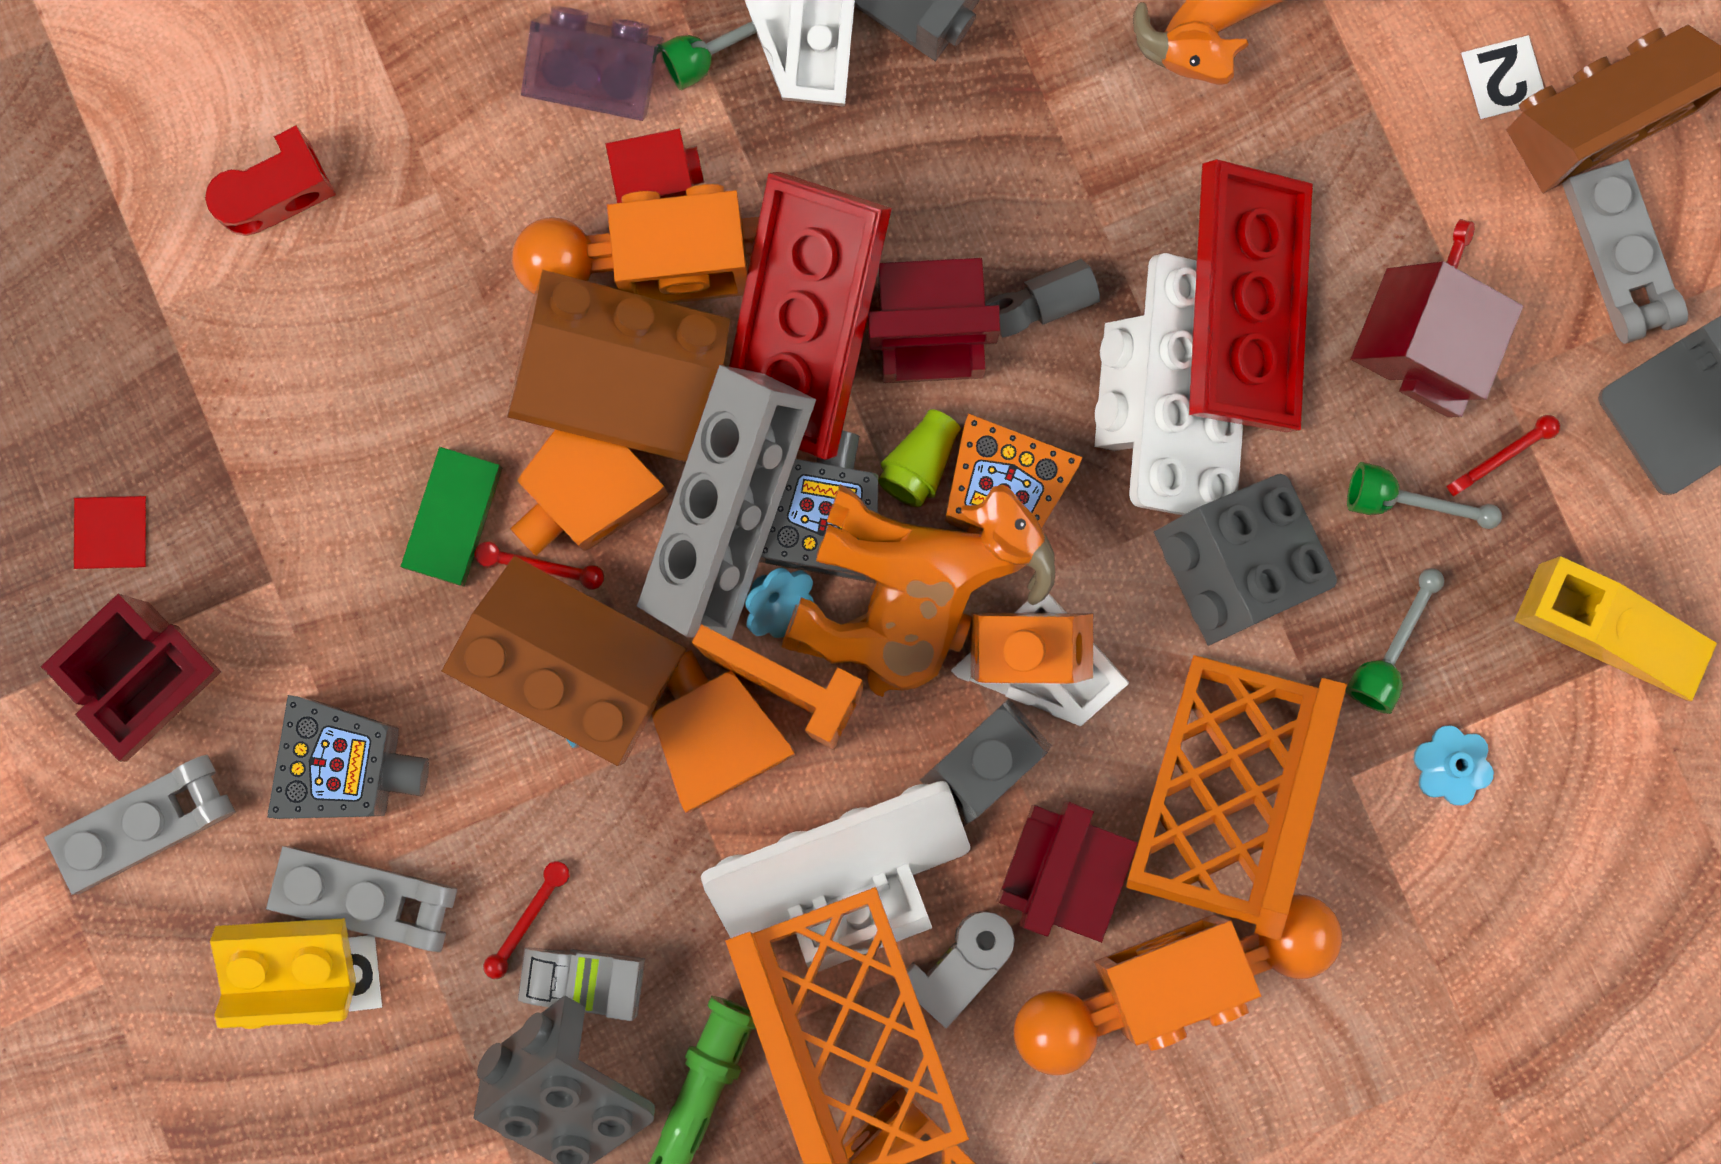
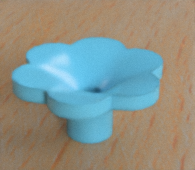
[745,568,814,638]
[1413,726,1494,806]

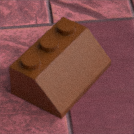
[1506,25,1721,193]
[507,270,731,462]
[441,556,687,766]

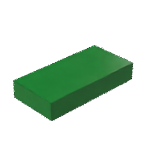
[400,447,503,587]

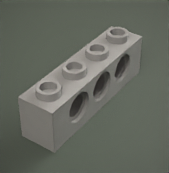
[637,365,816,640]

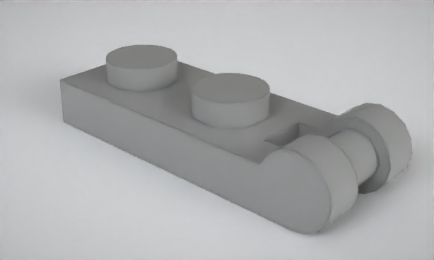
[1562,159,1688,344]
[44,755,236,895]
[266,846,458,952]

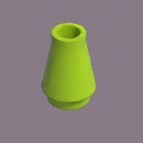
[878,409,961,507]

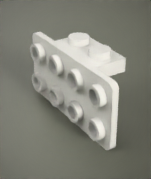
[1094,253,1243,515]
[701,781,970,972]

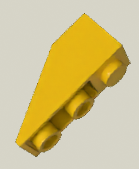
[1514,556,1717,701]

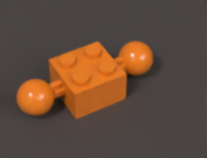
[512,184,759,303]
[1014,894,1342,1076]

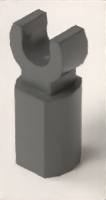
[985,259,1100,338]

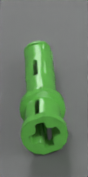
[648,995,756,1164]

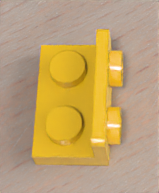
[210,918,356,1029]

